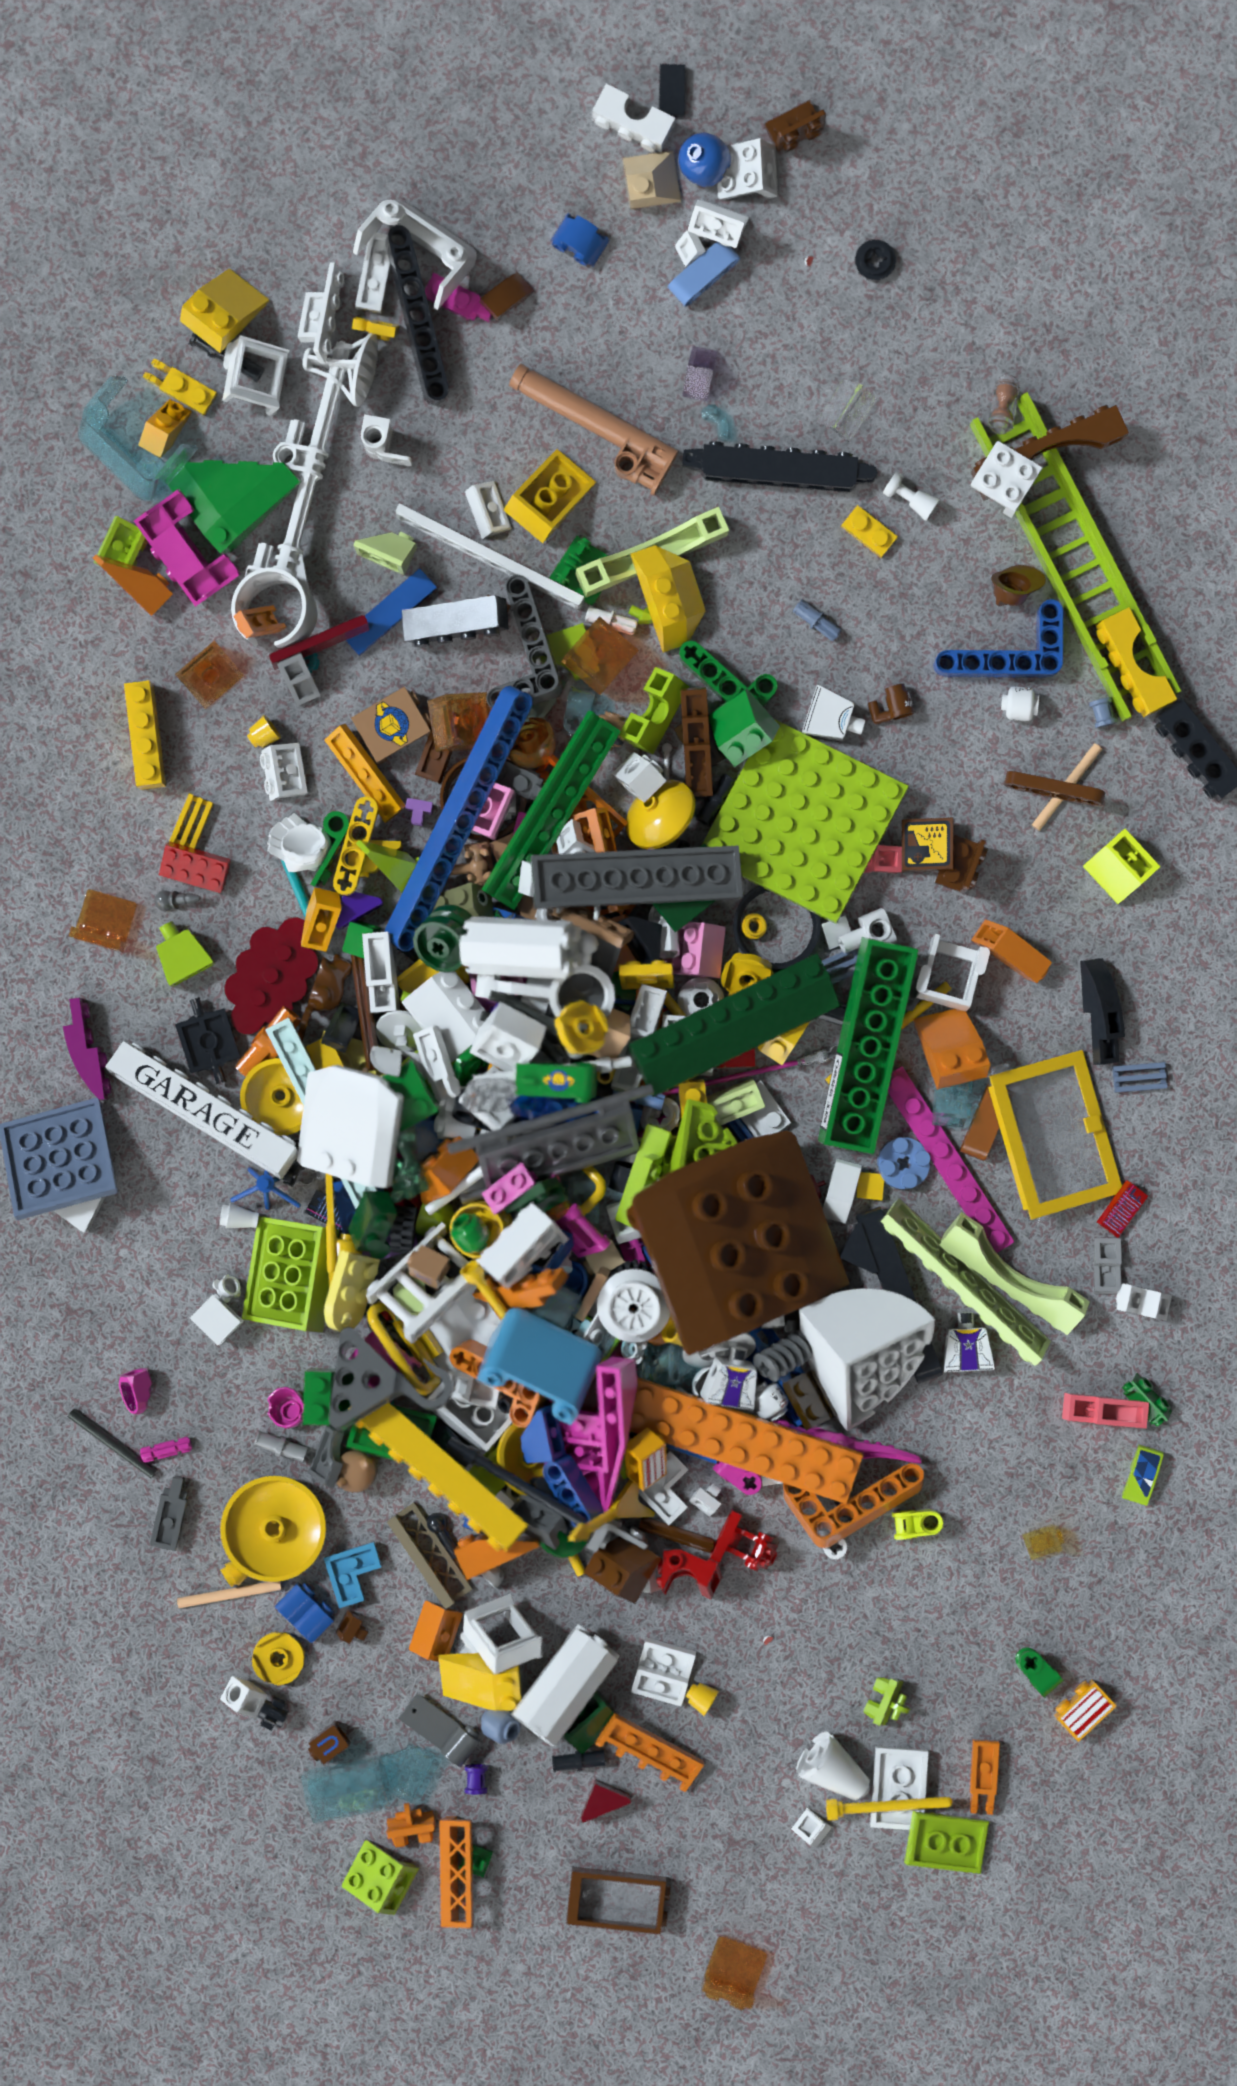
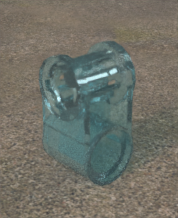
[563,686,596,738]

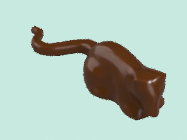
[298,954,352,1042]

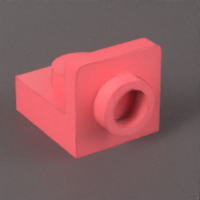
[864,845,902,873]

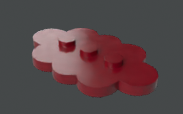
[224,917,319,1035]

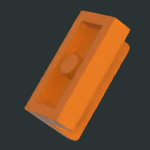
[409,1601,463,1662]

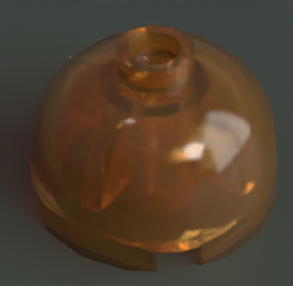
[508,717,556,769]

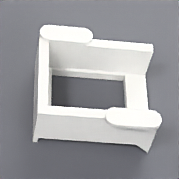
[222,335,289,416]
[916,934,990,1012]
[461,1594,543,1675]

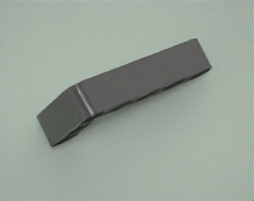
[486,575,563,709]

